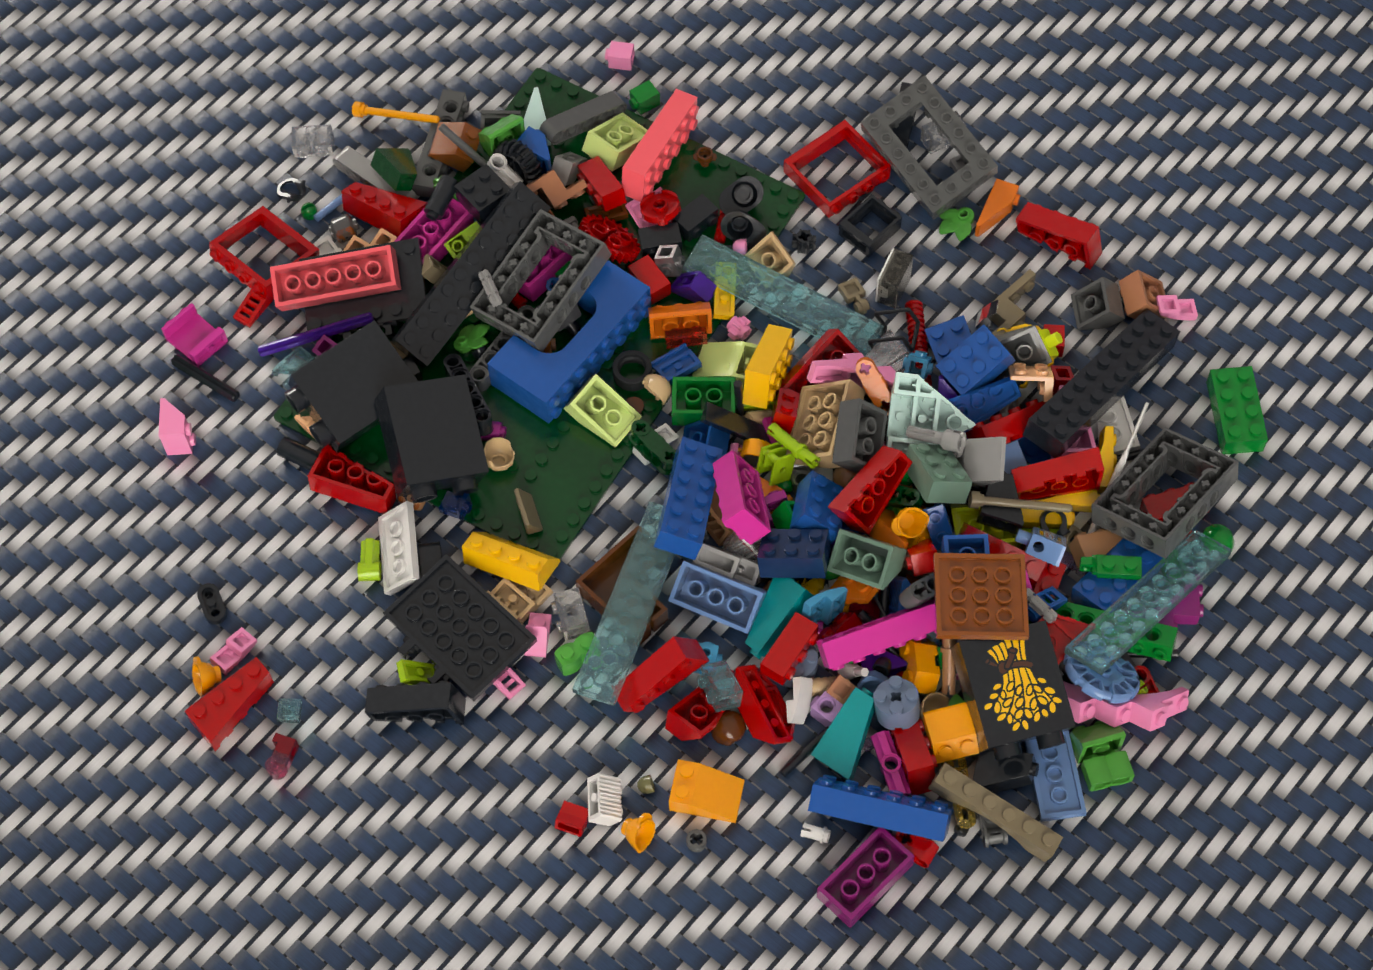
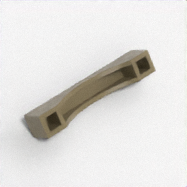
[928,763,1063,862]

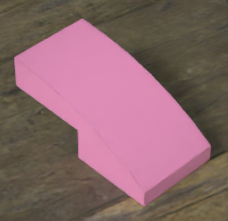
[1156,295,1198,321]
[210,627,257,675]

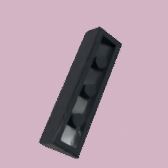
[700,402,771,444]

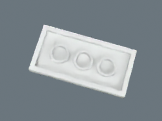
[378,501,420,596]

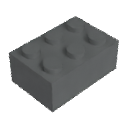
[832,398,888,474]

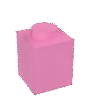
[605,41,635,71]

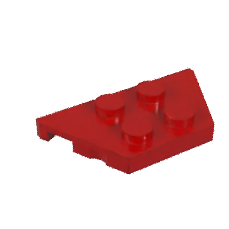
[1038,614,1095,665]

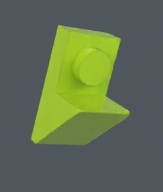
[396,659,436,685]

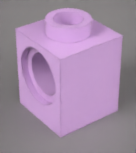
[810,691,843,727]

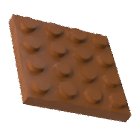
[933,553,1029,640]

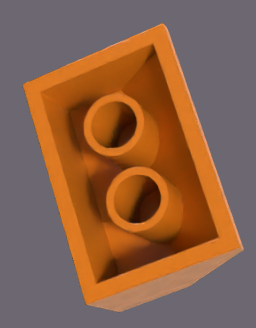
[648,301,712,339]

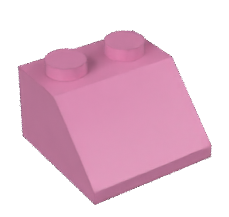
[159,398,196,455]

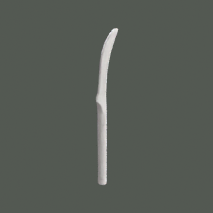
[1087,402,1149,534]

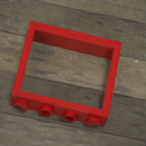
[783,120,891,218]
[209,206,319,300]

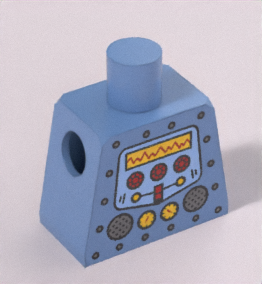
[1014,527,1067,567]

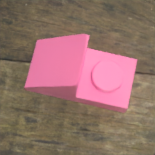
[524,612,552,658]

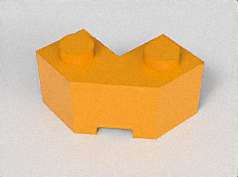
[899,638,941,694]

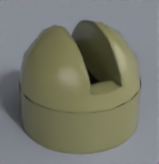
[637,775,655,794]

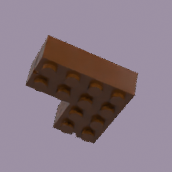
[576,526,669,648]

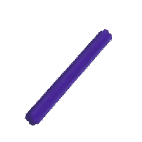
[258,312,374,357]

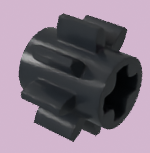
[792,229,816,254]

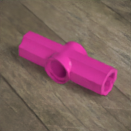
[870,730,911,797]

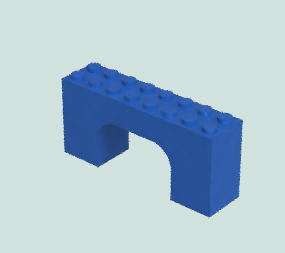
[487,260,651,423]

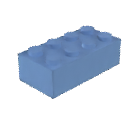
[668,559,767,634]

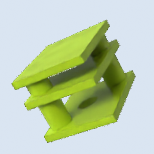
[756,442,795,486]

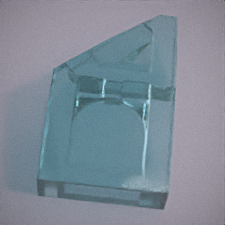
[272,346,315,376]

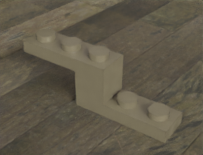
[987,269,1036,336]

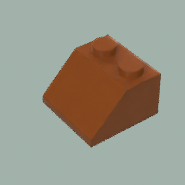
[428,122,482,173]

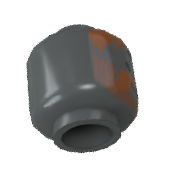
[328,214,360,243]

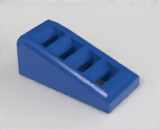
[1027,586,1068,623]

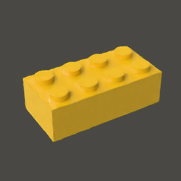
[742,324,795,409]

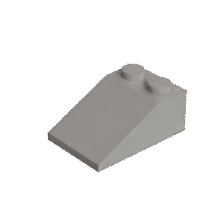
[954,437,1007,487]

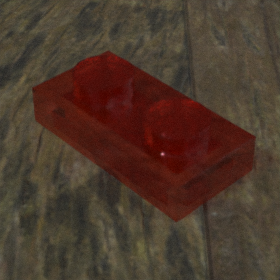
[665,326,708,348]

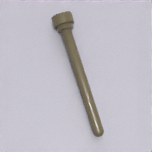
[968,491,1073,513]

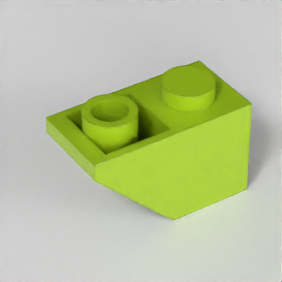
[443,221,480,259]

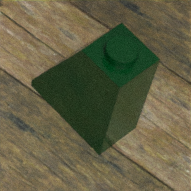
[370,148,417,191]

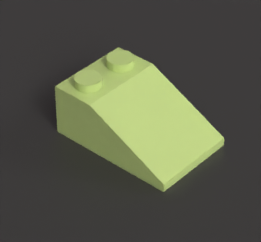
[582,113,648,171]
[563,374,642,447]

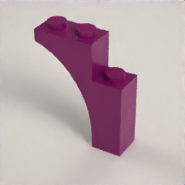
[1120,576,1204,628]

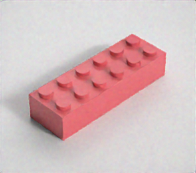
[622,89,699,202]
[270,245,401,311]

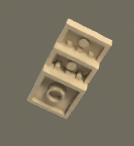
[487,578,554,624]

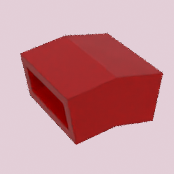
[555,800,588,837]

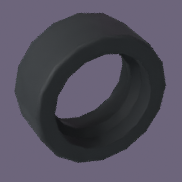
[613,350,652,391]

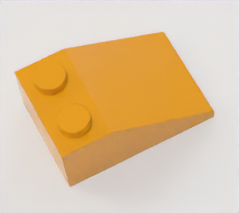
[669,759,745,823]

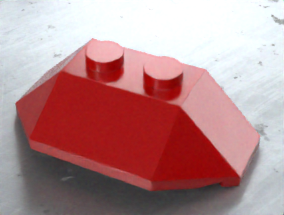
[734,664,795,745]

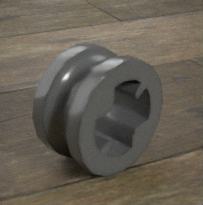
[686,829,707,852]

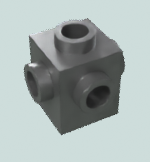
[654,244,686,277]

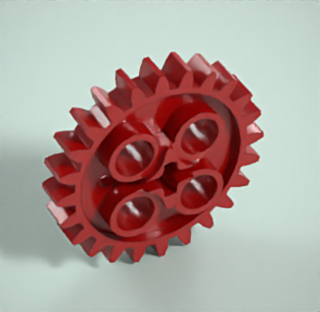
[578,214,641,264]

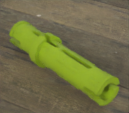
[767,423,820,469]

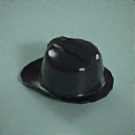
[719,176,764,215]
[720,210,767,249]

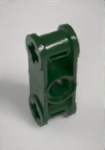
[628,420,676,475]

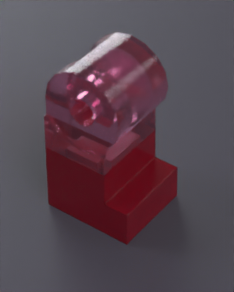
[265,733,299,780]

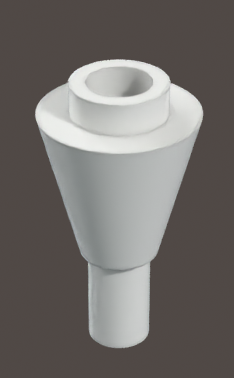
[837,663,869,680]

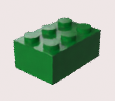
[672,377,735,426]

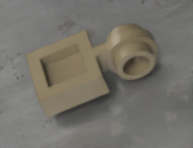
[838,277,870,315]

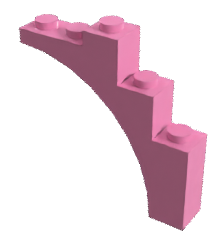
[807,353,896,392]
[1063,681,1189,732]

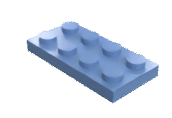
[1024,730,1087,822]

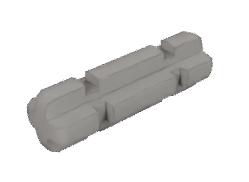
[478,269,502,307]
[1027,588,1058,624]

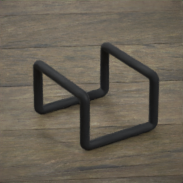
[868,308,920,356]

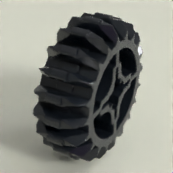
[493,138,543,185]

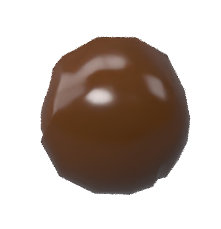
[711,710,747,746]

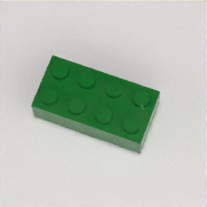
[1206,366,1268,455]

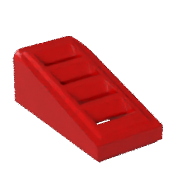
[233,289,274,328]

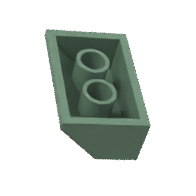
[827,529,907,590]

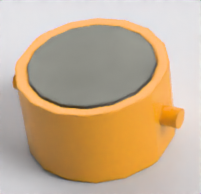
[737,438,770,469]

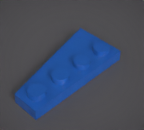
[948,377,1022,433]

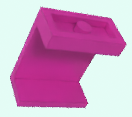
[161,303,228,367]

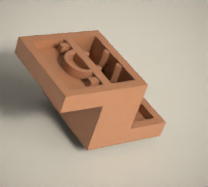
[525,170,588,210]

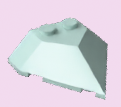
[886,372,976,455]

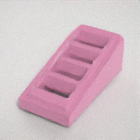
[493,668,526,700]

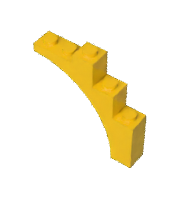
[1021,426,1117,529]

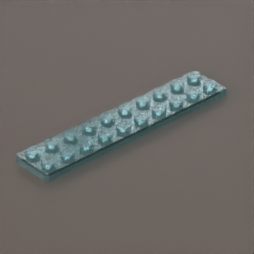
[683,234,884,357]
[572,501,676,706]
[1065,530,1231,675]

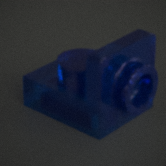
[439,491,473,520]

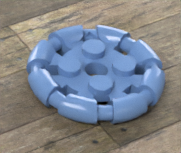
[1063,642,1140,704]

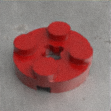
[640,190,681,226]

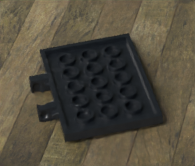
[299,238,427,339]
[383,554,537,702]

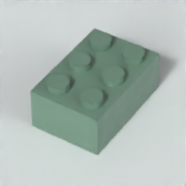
[906,443,973,504]

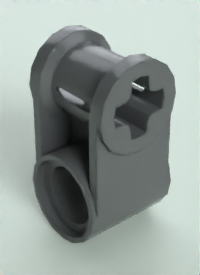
[978,814,1008,848]

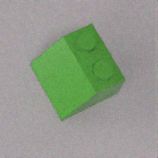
[478,114,525,157]
[1070,721,1126,764]

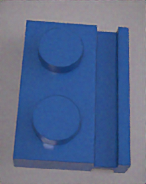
[651,343,702,385]

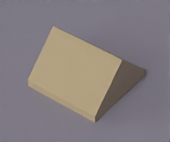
[743,231,796,289]

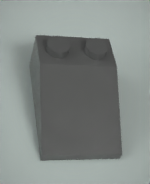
[992,324,1052,383]

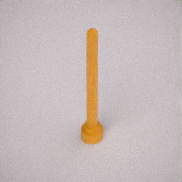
[352,101,440,123]

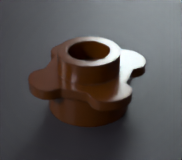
[693,146,717,167]

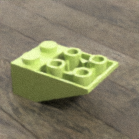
[692,341,758,391]

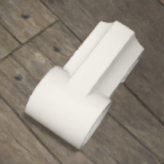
[487,153,524,188]

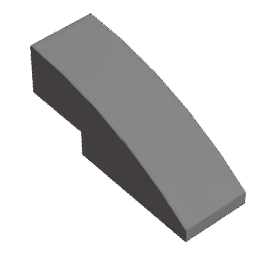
[692,543,760,586]

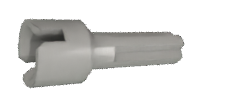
[906,425,967,453]

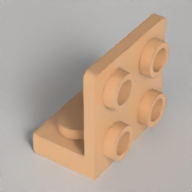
[1008,363,1054,402]

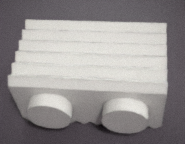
[587,773,623,826]

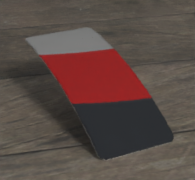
[975,300,999,327]

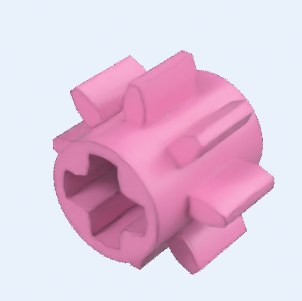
[726,315,752,341]

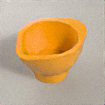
[891,507,929,538]
[192,656,221,697]
[621,813,655,853]

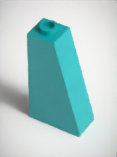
[745,578,815,659]
[811,687,875,780]

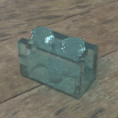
[697,660,743,712]

